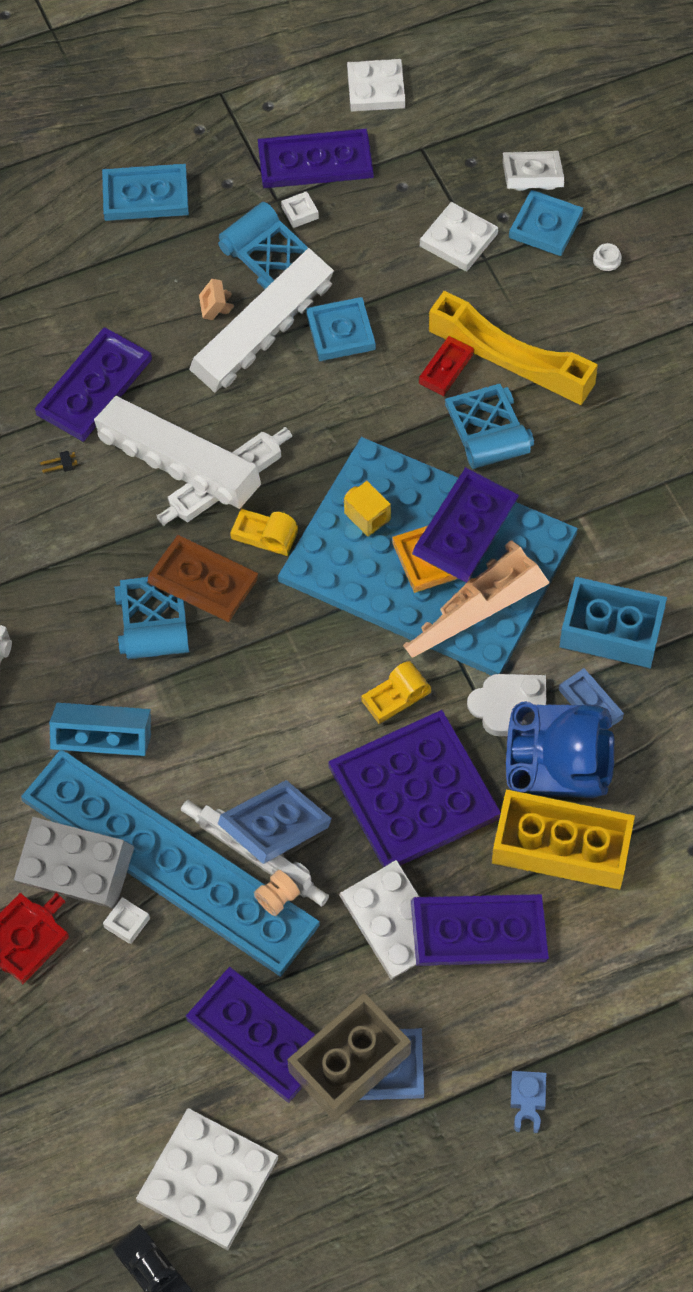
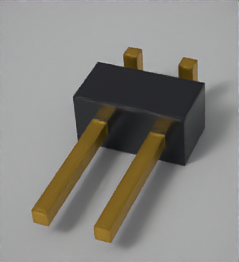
[40,451,78,473]

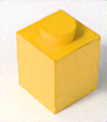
[344,481,391,537]

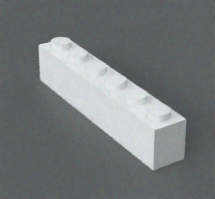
[189,248,334,393]
[94,396,261,509]

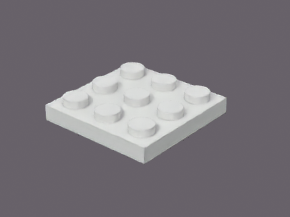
[136,1108,278,1250]

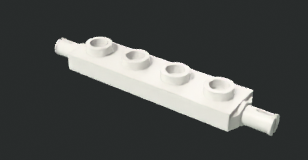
[157,427,292,526]
[181,800,329,907]

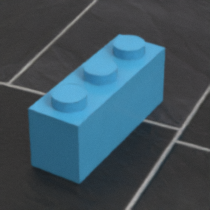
[49,703,151,756]

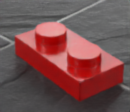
[419,336,474,396]

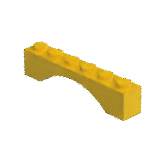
[429,291,598,405]

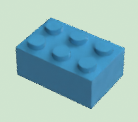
[559,577,667,668]

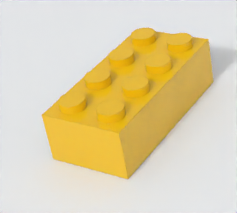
[492,789,635,890]

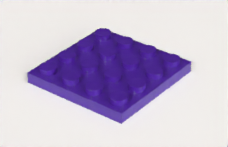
[328,710,501,867]

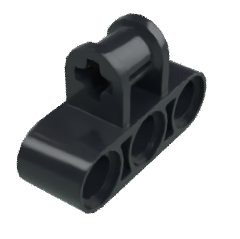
[111,1224,193,1292]

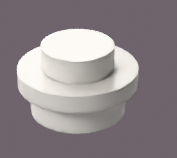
[593,243,622,271]

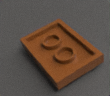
[147,535,258,622]

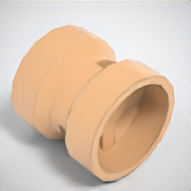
[254,870,300,916]

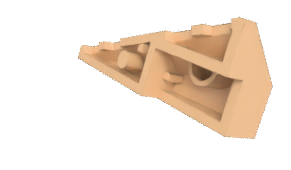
[403,540,549,658]

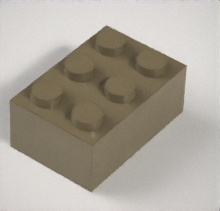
[287,992,411,1122]

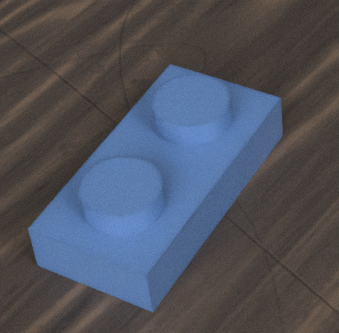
[559,668,624,730]

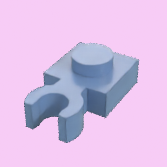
[510,1071,546,1133]

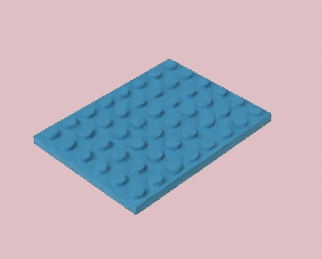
[278,437,578,676]

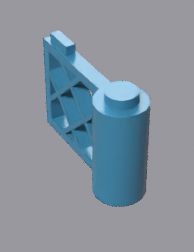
[218,202,308,289]
[445,384,534,469]
[114,577,189,660]

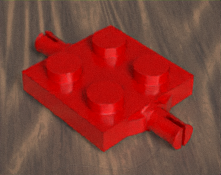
[0,892,69,985]

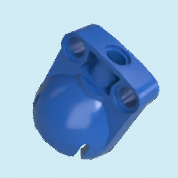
[506,701,615,798]

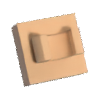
[199,279,234,320]

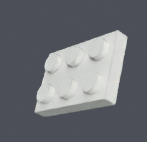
[339,860,419,980]

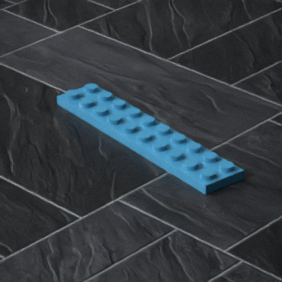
[21,750,320,977]

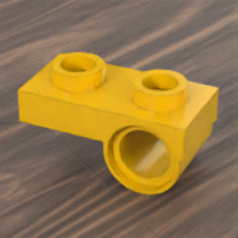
[230,508,298,556]
[361,661,431,724]

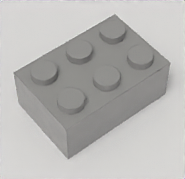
[14,817,134,909]

